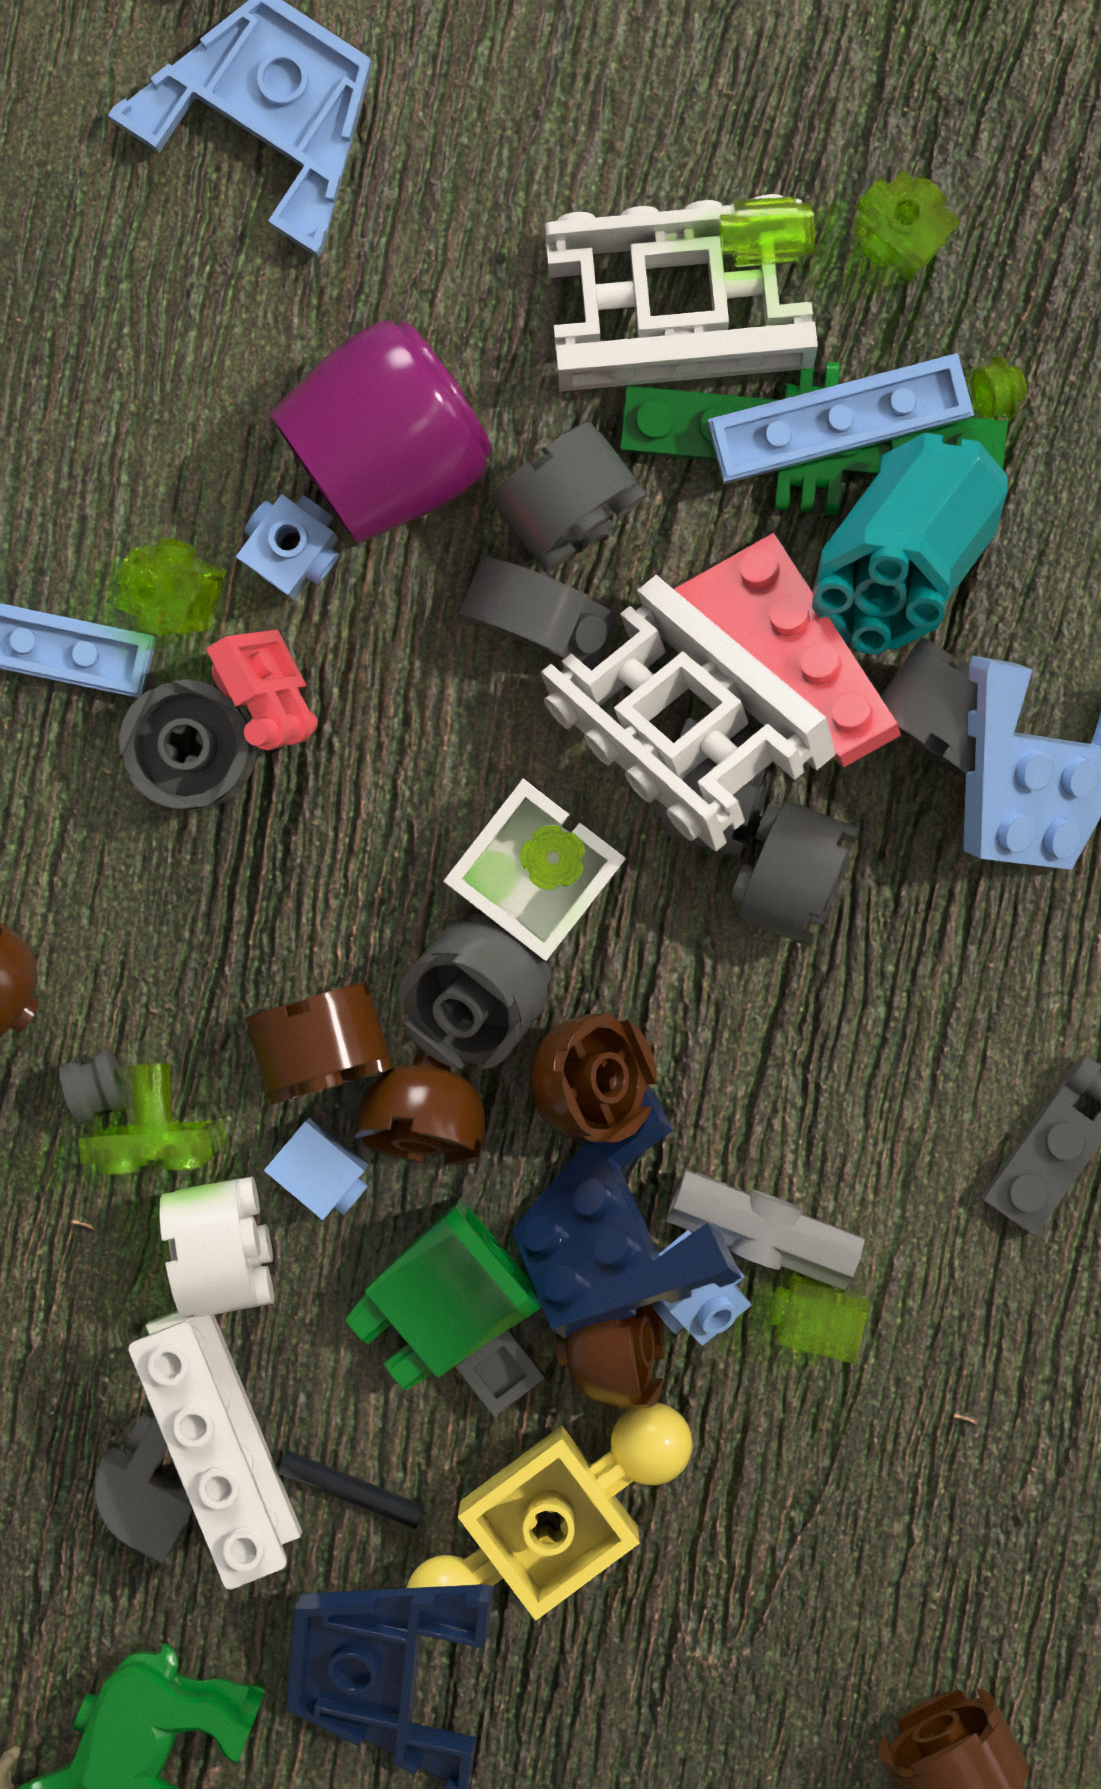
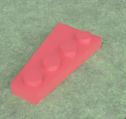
[674,533,901,768]

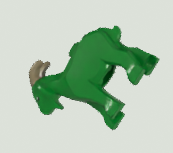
[0,1643,267,1789]

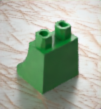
[345,1196,541,1390]

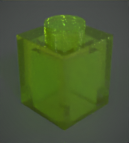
[768,1274,871,1364]

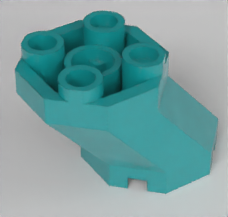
[812,433,1008,655]

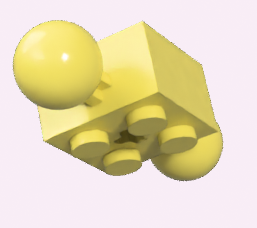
[407,1403,693,1621]

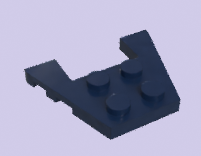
[511,1085,742,1339]
[286,1584,494,1789]

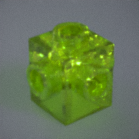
[854,169,961,282]
[115,537,227,635]

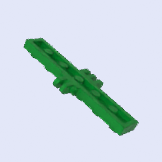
[620,361,1008,516]

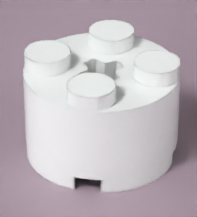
[160,1176,274,1318]

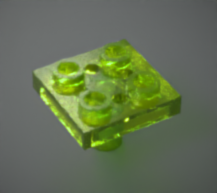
[79,1062,227,1174]

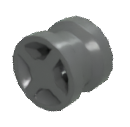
[59,1049,129,1125]

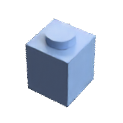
[264,1116,368,1220]

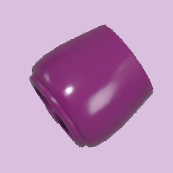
[269,320,492,544]

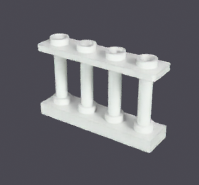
[129,1310,302,1590]

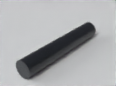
[277,1450,425,1529]

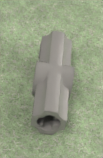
[666,1169,865,1291]

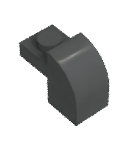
[458,555,619,671]
[95,1414,193,1564]

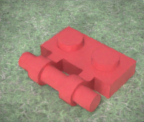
[206,629,318,750]

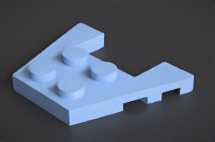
[108,0,373,258]
[963,655,1101,870]

